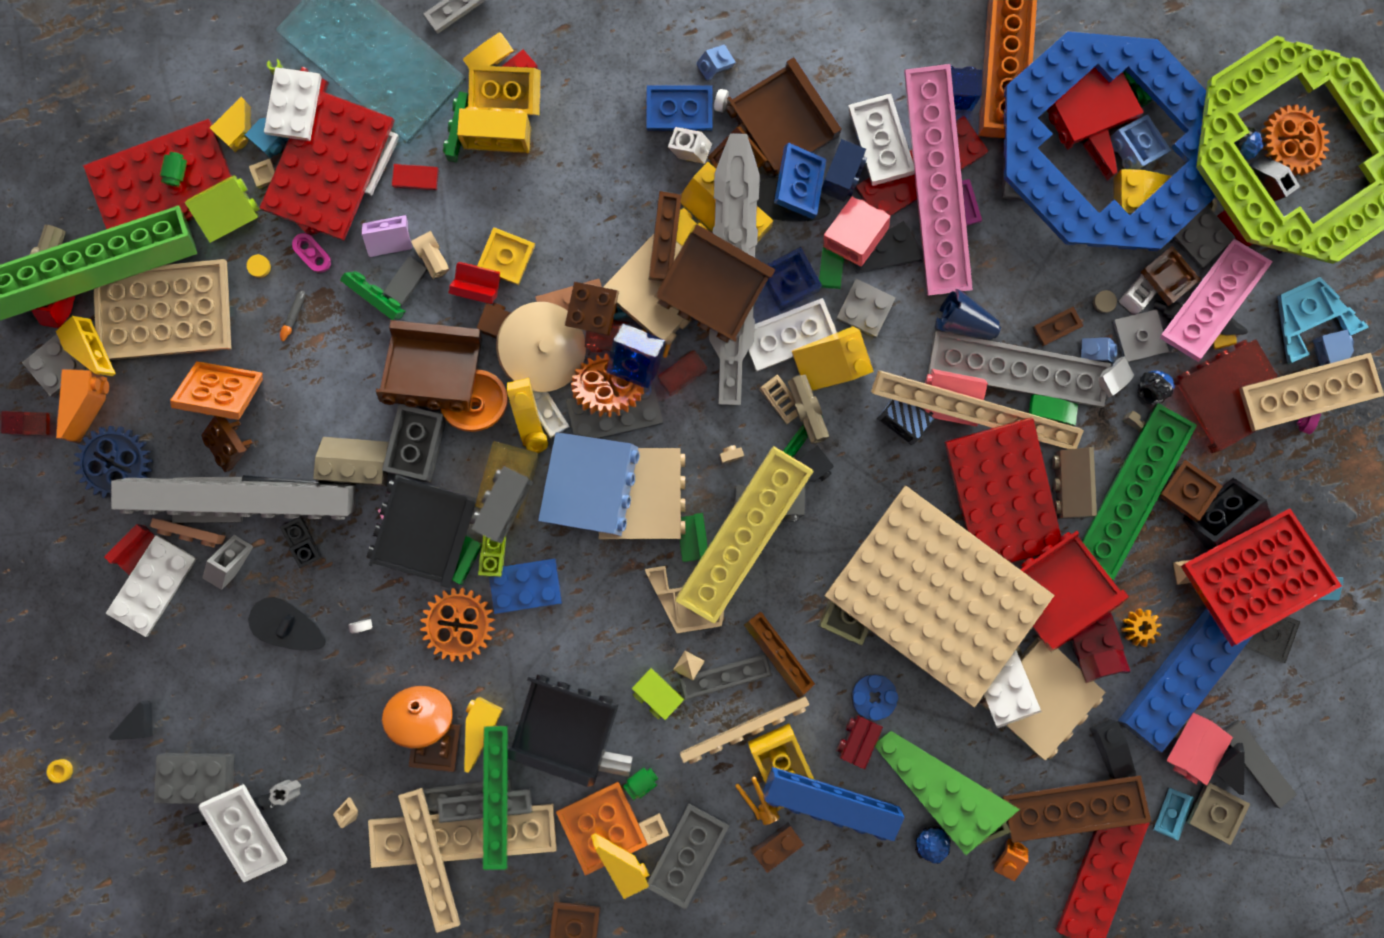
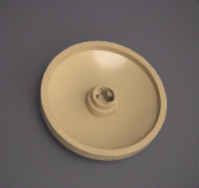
[496,302,586,392]

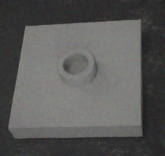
[1112,309,1169,362]

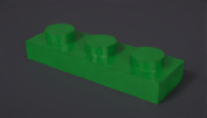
[443,91,468,163]
[340,271,406,320]

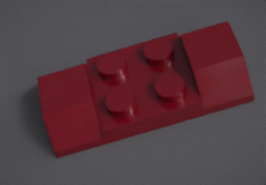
[1071,612,1131,683]

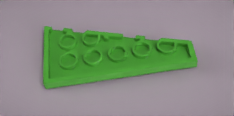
[875,731,1020,855]

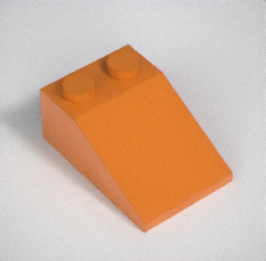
[56,369,109,443]

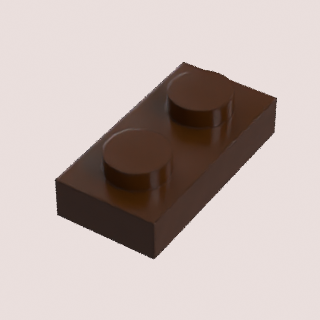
[1032,306,1084,347]

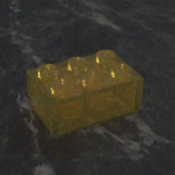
[475,441,540,520]

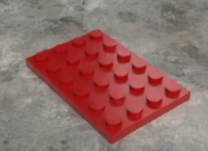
[259,90,395,241]
[83,119,232,229]
[944,418,1061,563]
[1180,509,1342,647]

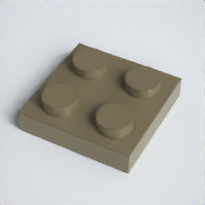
[1187,782,1250,845]

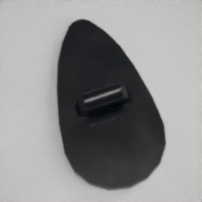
[757,176,830,222]
[248,597,326,650]

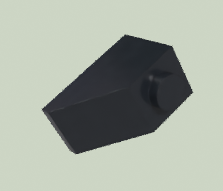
[798,445,834,482]

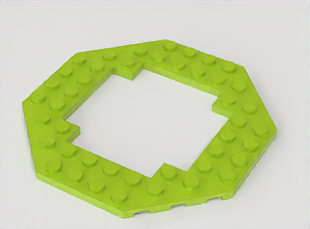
[1196,36,1384,264]

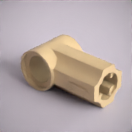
[411,231,449,279]

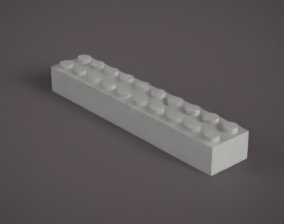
[111,478,356,520]

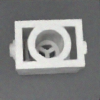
[668,127,712,164]

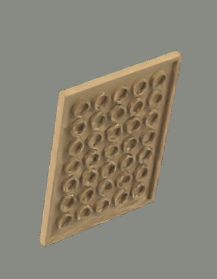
[824,485,1054,707]

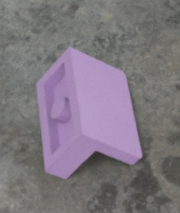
[362,215,412,257]

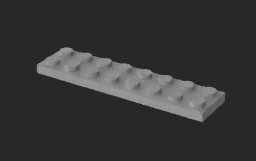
[927,331,1111,408]

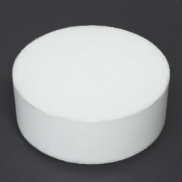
[714,89,729,113]
[348,619,373,633]

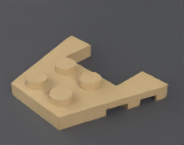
[645,566,725,633]

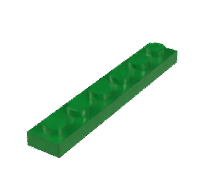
[483,726,508,870]

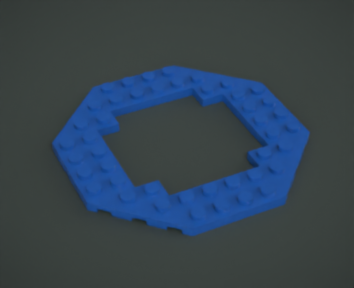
[1004,31,1216,251]

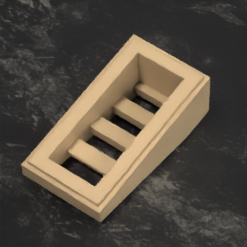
[759,374,798,425]

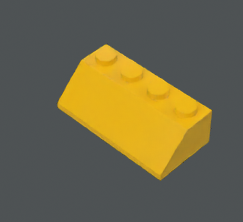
[681,162,773,243]

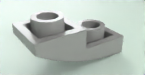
[1099,356,1134,397]

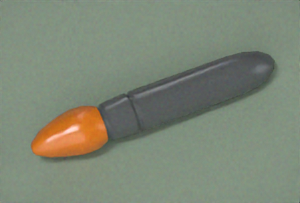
[280,290,305,341]

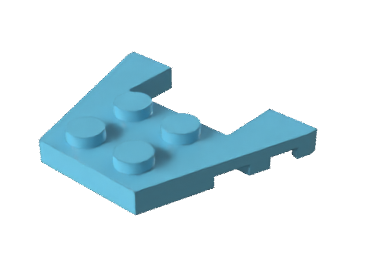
[1277,277,1369,364]

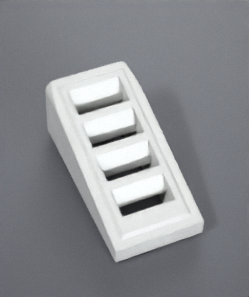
[1119,274,1157,315]

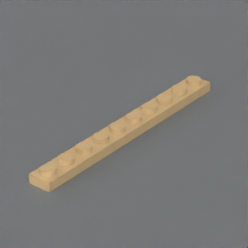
[871,370,1084,449]

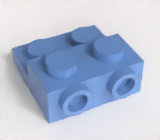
[1110,114,1171,170]

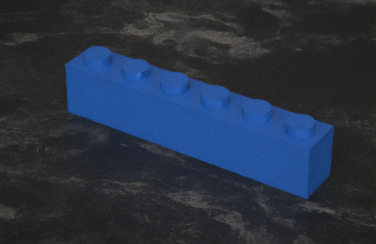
[763,767,905,841]

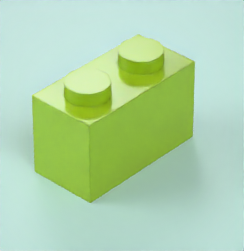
[632,668,684,720]

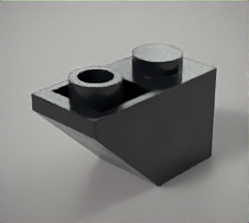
[1249,155,1300,202]

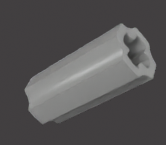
[599,751,633,777]
[269,780,301,805]

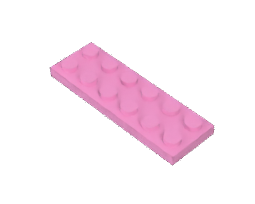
[1160,239,1273,362]

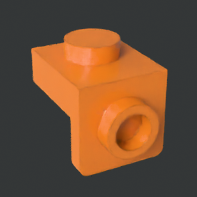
[994,839,1028,881]

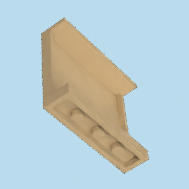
[604,234,691,349]
[599,448,685,540]
[979,636,1106,761]

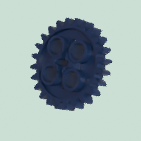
[73,426,152,498]

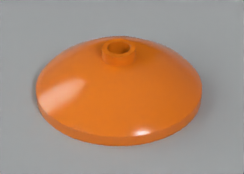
[440,370,508,432]
[382,686,453,748]

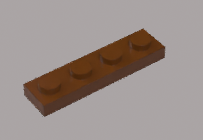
[648,191,682,282]
[744,611,815,698]

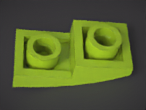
[478,534,507,577]

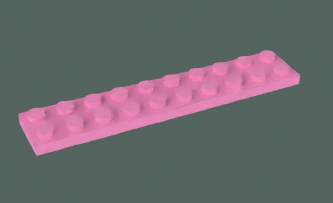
[904,64,973,296]

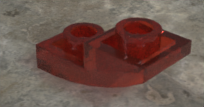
[1,411,50,435]

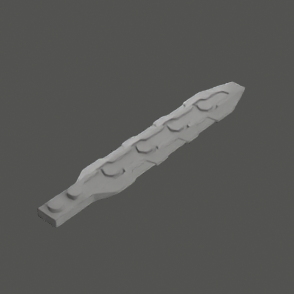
[709,133,760,405]

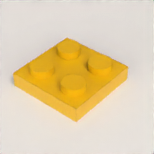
[477,227,535,286]

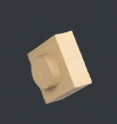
[249,158,275,189]
[719,445,744,464]
[639,813,669,845]

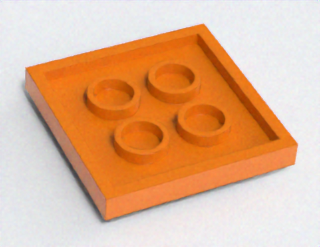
[170,361,263,420]
[556,781,648,876]

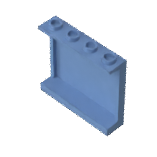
[538,432,640,536]

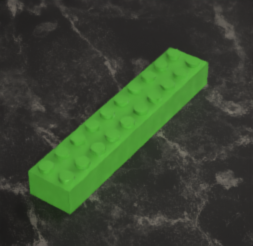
[0,206,198,320]

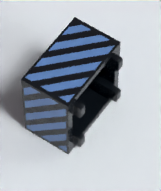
[876,399,935,446]

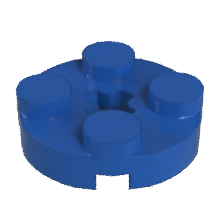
[852,674,898,721]

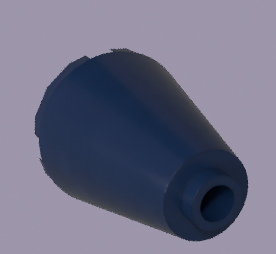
[936,289,1001,341]

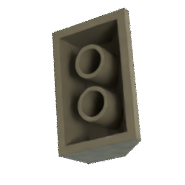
[313,437,389,487]
[1052,447,1097,519]

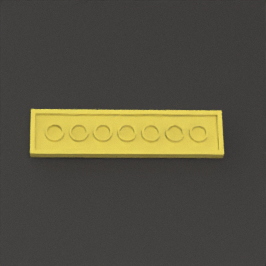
[676,446,813,624]

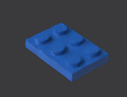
[647,85,713,131]
[774,143,826,219]
[489,559,562,614]

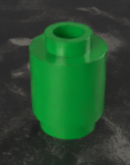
[160,152,187,187]
[623,767,659,800]

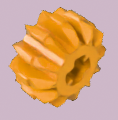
[1121,608,1162,647]

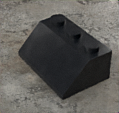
[1183,477,1271,550]

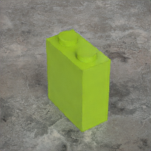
[185,175,260,243]

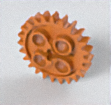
[1261,104,1330,176]
[571,353,645,417]
[420,588,495,662]

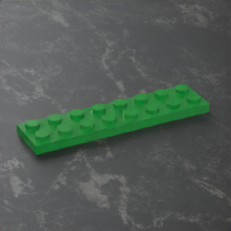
[1081,403,1197,580]

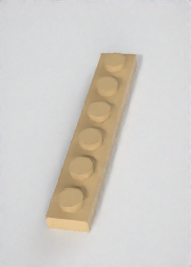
[680,695,809,764]
[398,788,460,933]

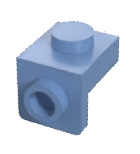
[696,44,736,80]
[1081,337,1117,363]

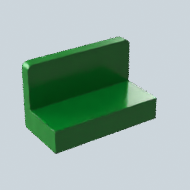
[679,513,708,562]
[452,536,482,585]

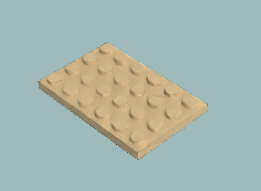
[94,259,231,360]

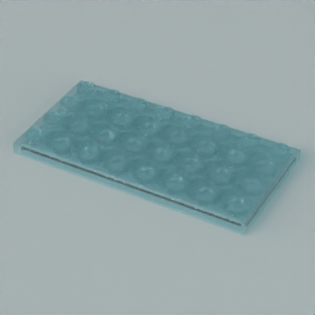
[276,0,467,144]

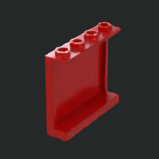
[1047,67,1144,150]
[1020,531,1129,653]

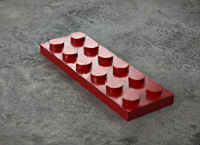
[855,116,989,217]
[1056,823,1149,938]

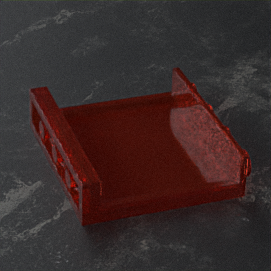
[1174,339,1278,453]

